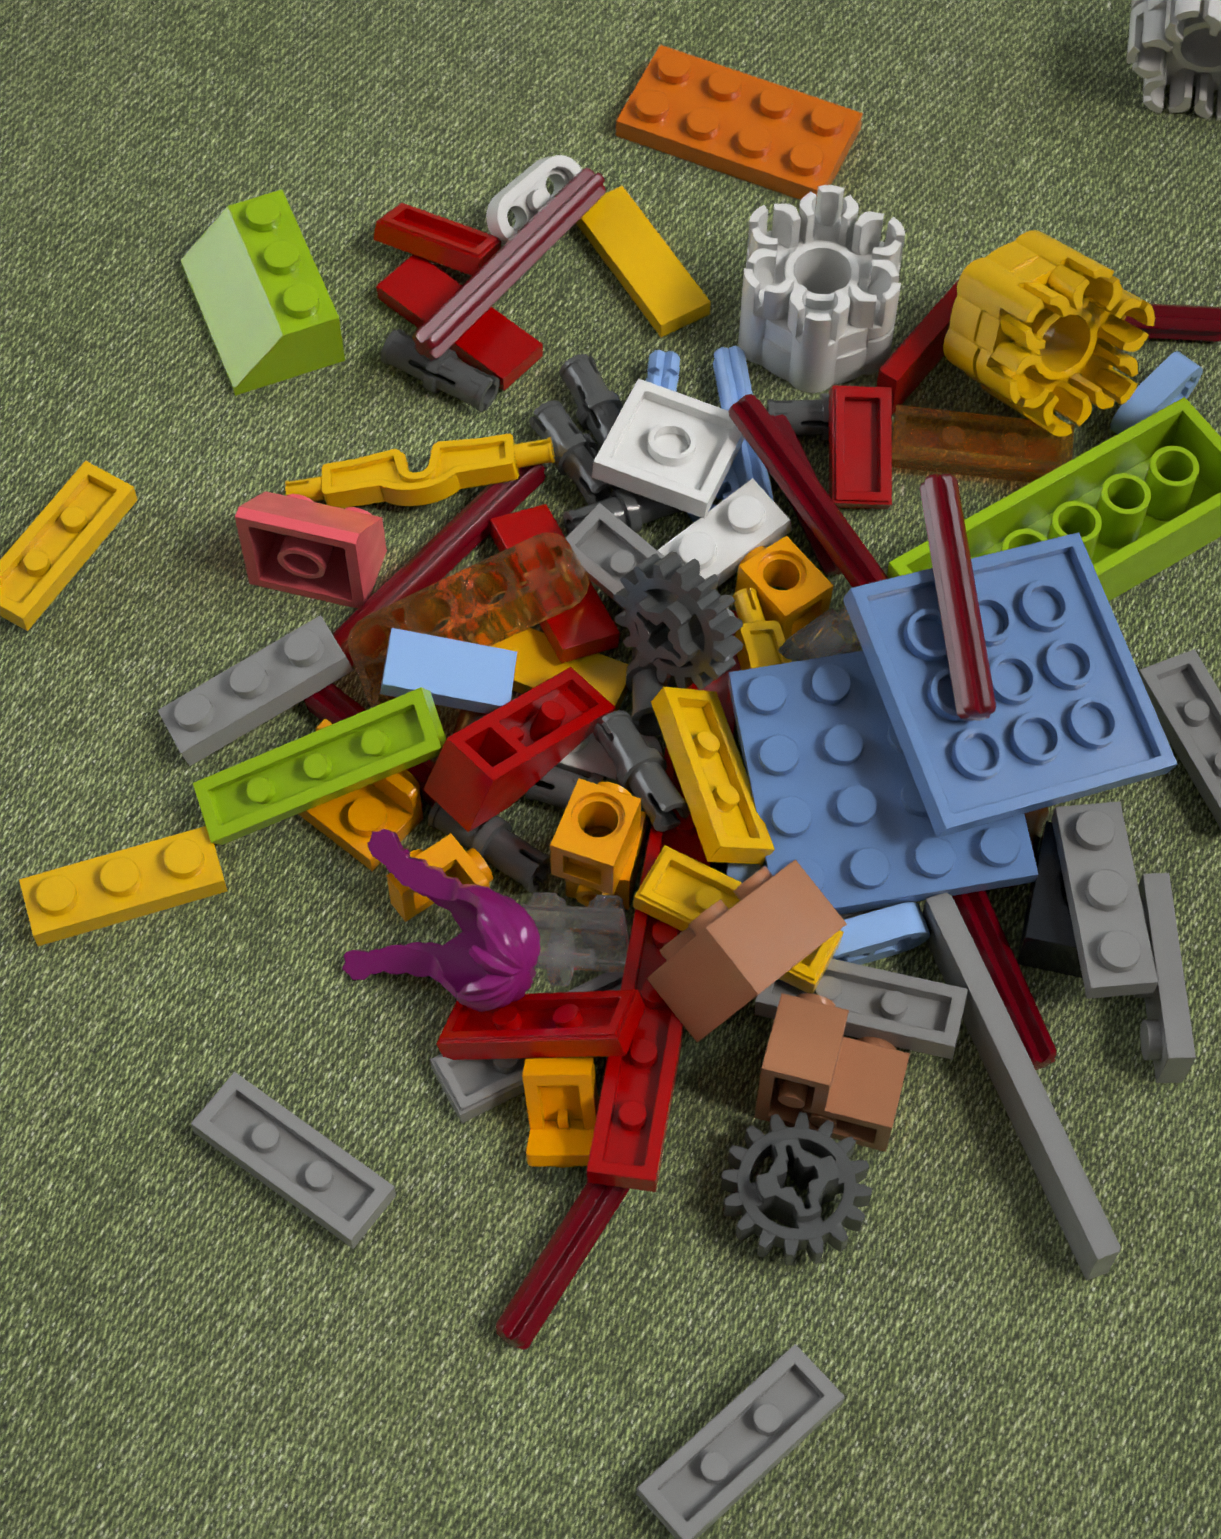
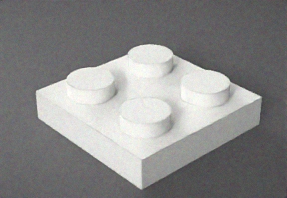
[592,378,745,519]

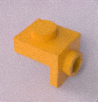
[386,834,493,922]
[522,1057,599,1168]

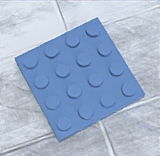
[843,532,1177,838]
[728,651,1039,915]

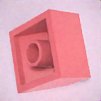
[235,491,387,609]

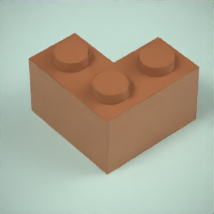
[647,859,847,1043]
[754,993,910,1152]

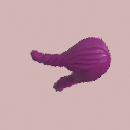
[342,829,541,1012]

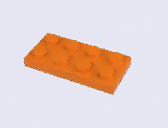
[616,45,863,200]

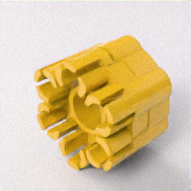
[943,230,1155,437]

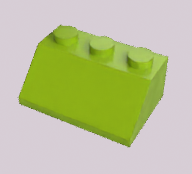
[181,189,345,396]

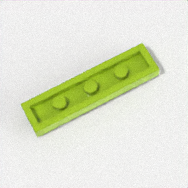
[193,687,446,845]

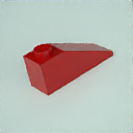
[423,667,616,832]

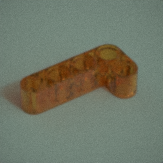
[348,532,589,718]

